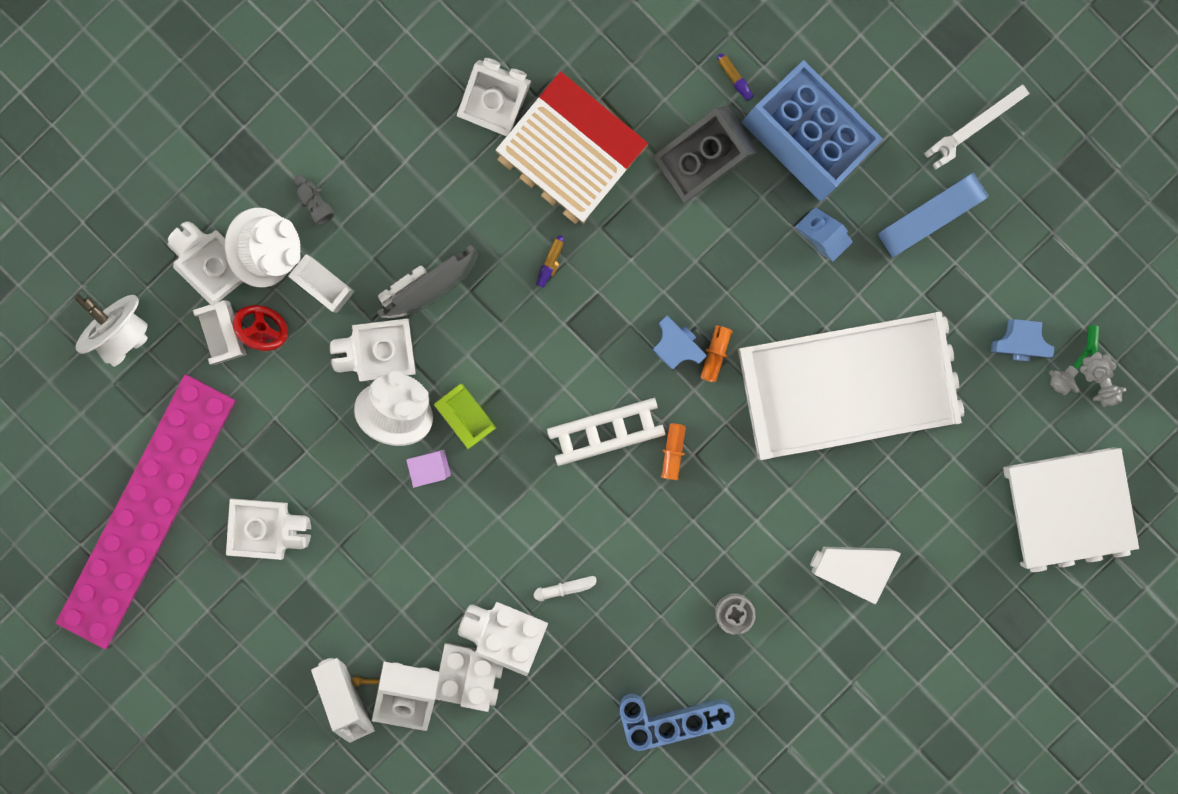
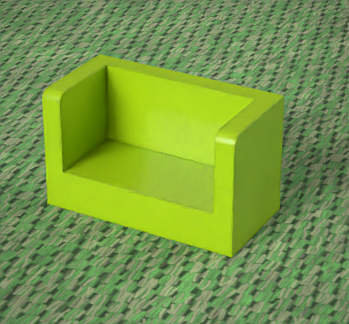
[434,384,496,449]

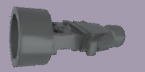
[294,175,335,226]

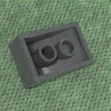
[653,105,759,203]

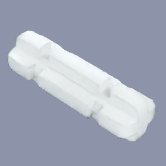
[378,266,428,307]

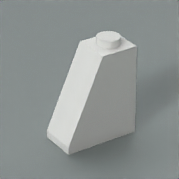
[810,547,901,604]
[311,658,375,743]

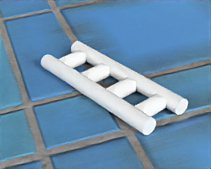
[547,397,666,466]

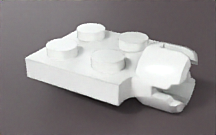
[168,221,243,306]
[330,318,416,382]
[226,499,311,560]
[458,602,548,676]

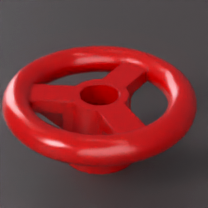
[233,305,288,351]

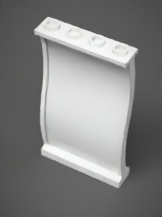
[738,312,964,460]

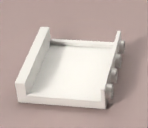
[1003,447,1139,572]

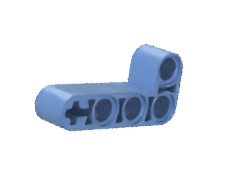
[877,172,989,258]
[619,693,735,751]

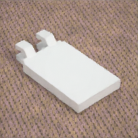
[924,85,1030,170]

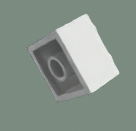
[372,662,439,731]

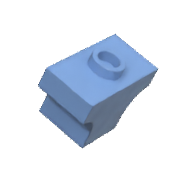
[795,207,853,262]
[652,316,707,370]
[991,319,1054,361]

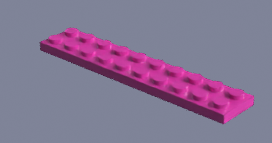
[55,374,237,649]

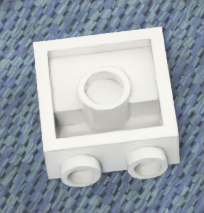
[457,58,531,136]
[435,642,503,712]

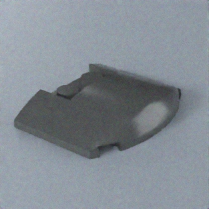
[377,245,479,319]

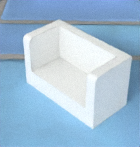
[288,254,355,313]
[193,300,247,365]

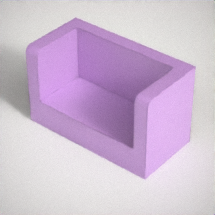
[406,449,451,488]

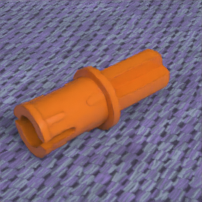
[701,325,733,382]
[661,423,686,480]

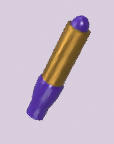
[717,53,754,101]
[535,235,564,288]

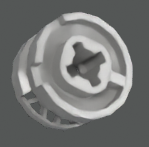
[715,593,756,635]

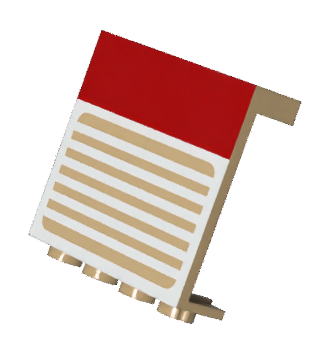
[496,71,648,225]

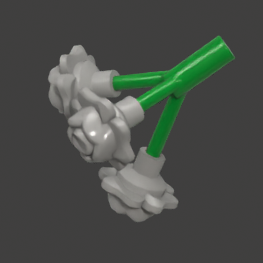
[1049,325,1126,407]

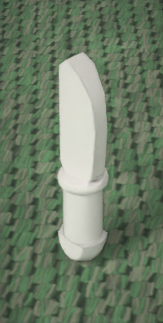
[534,576,597,601]

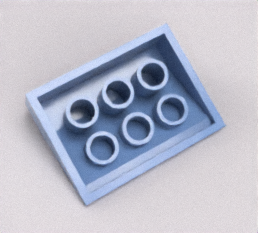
[741,60,883,201]

